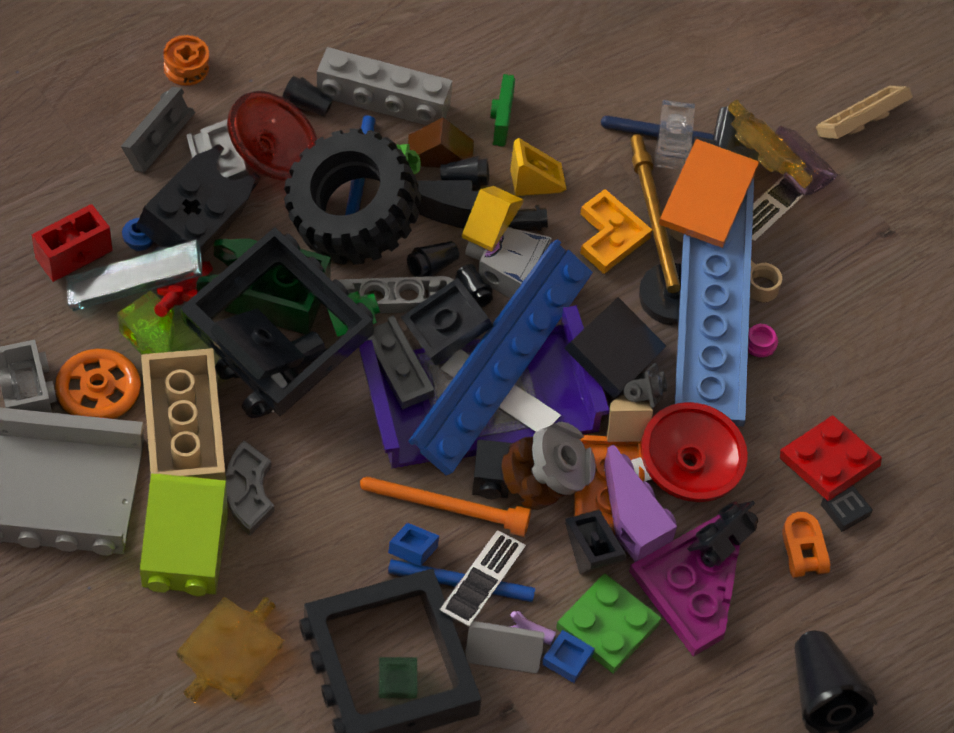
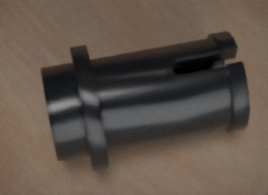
[508,204,548,232]
[455,264,493,308]

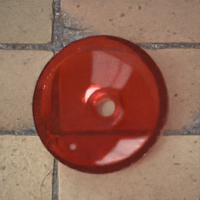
[227,91,317,181]

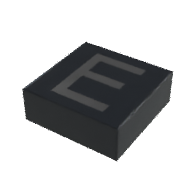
[821,485,873,532]

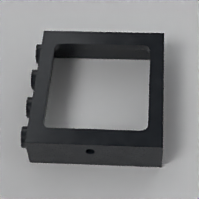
[180,227,374,417]
[299,568,481,733]

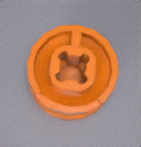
[164,35,209,86]

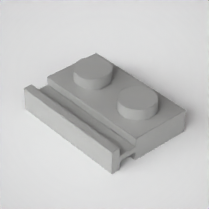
[186,118,250,180]

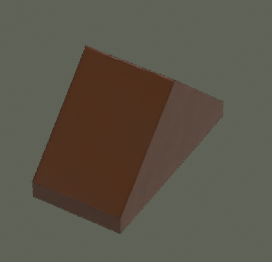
[408,117,474,168]

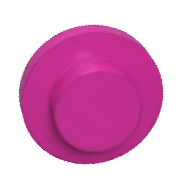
[748,324,778,357]

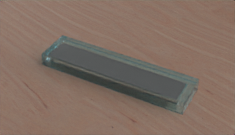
[67,240,202,312]

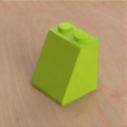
[140,473,228,596]

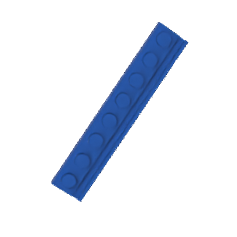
[408,239,593,475]

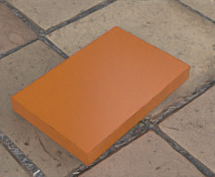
[659,139,759,248]
[574,435,645,535]

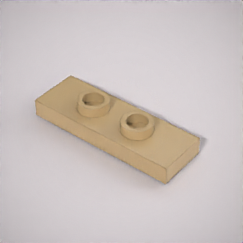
[816,86,913,139]

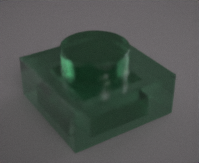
[379,657,417,699]

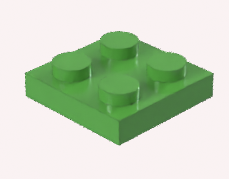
[556,573,662,674]

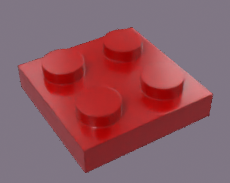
[780,415,882,501]

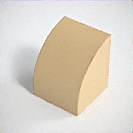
[607,395,653,442]

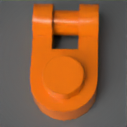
[782,512,830,578]

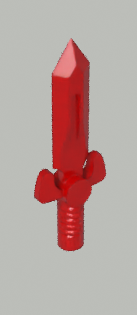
[154,261,213,317]

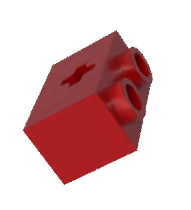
[31,204,113,282]

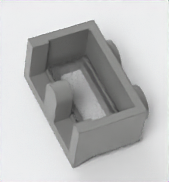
[0,339,57,413]

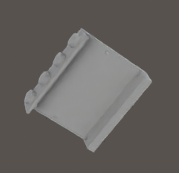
[0,408,145,555]

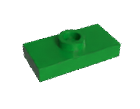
[490,74,516,147]

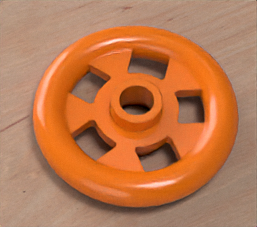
[55,348,141,419]

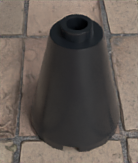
[794,630,878,733]

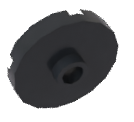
[639,263,681,325]

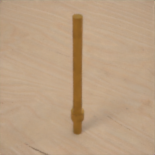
[630,135,681,293]

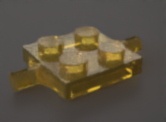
[727,100,813,188]
[176,596,284,702]

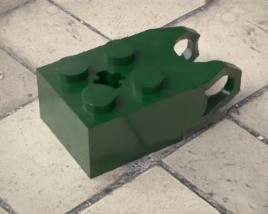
[196,238,331,334]

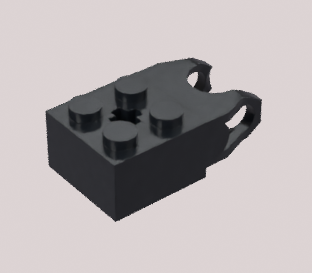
[136,144,261,267]

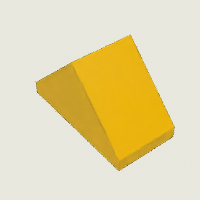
[510,138,567,196]
[462,186,524,252]

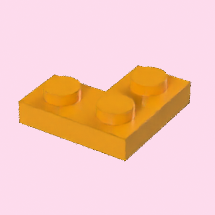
[580,189,653,274]

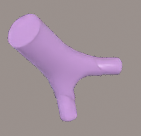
[509,611,556,646]

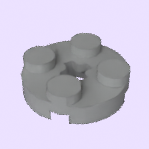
[532,422,596,495]

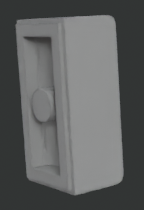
[465,621,545,674]

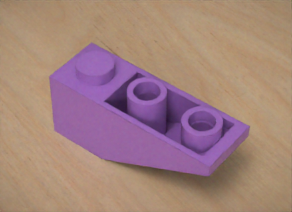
[604,444,677,562]

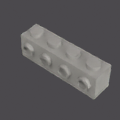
[317,47,453,125]

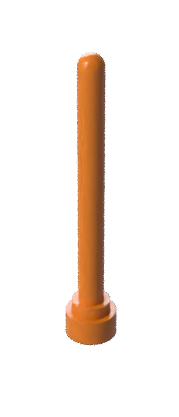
[360,477,531,537]

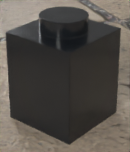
[472,439,512,499]

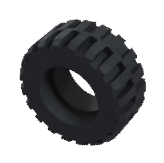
[284,129,421,265]

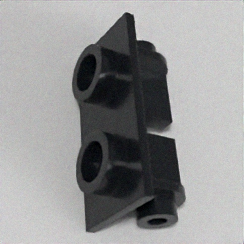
[687,501,759,567]

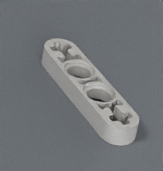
[338,276,454,314]

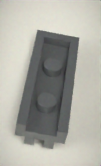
[121,87,195,173]
[366,316,434,410]

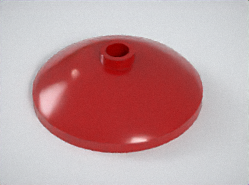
[641,402,748,502]

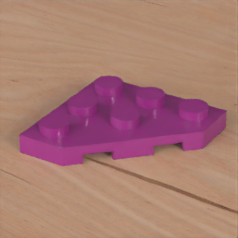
[629,515,740,657]

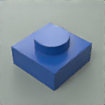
[388,523,439,566]
[542,630,595,683]

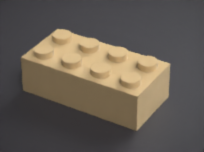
[141,348,226,481]

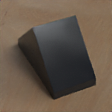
[565,510,626,574]

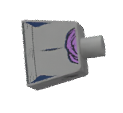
[465,227,552,299]

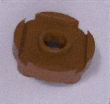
[502,437,565,510]

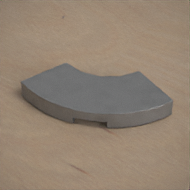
[226,441,274,535]

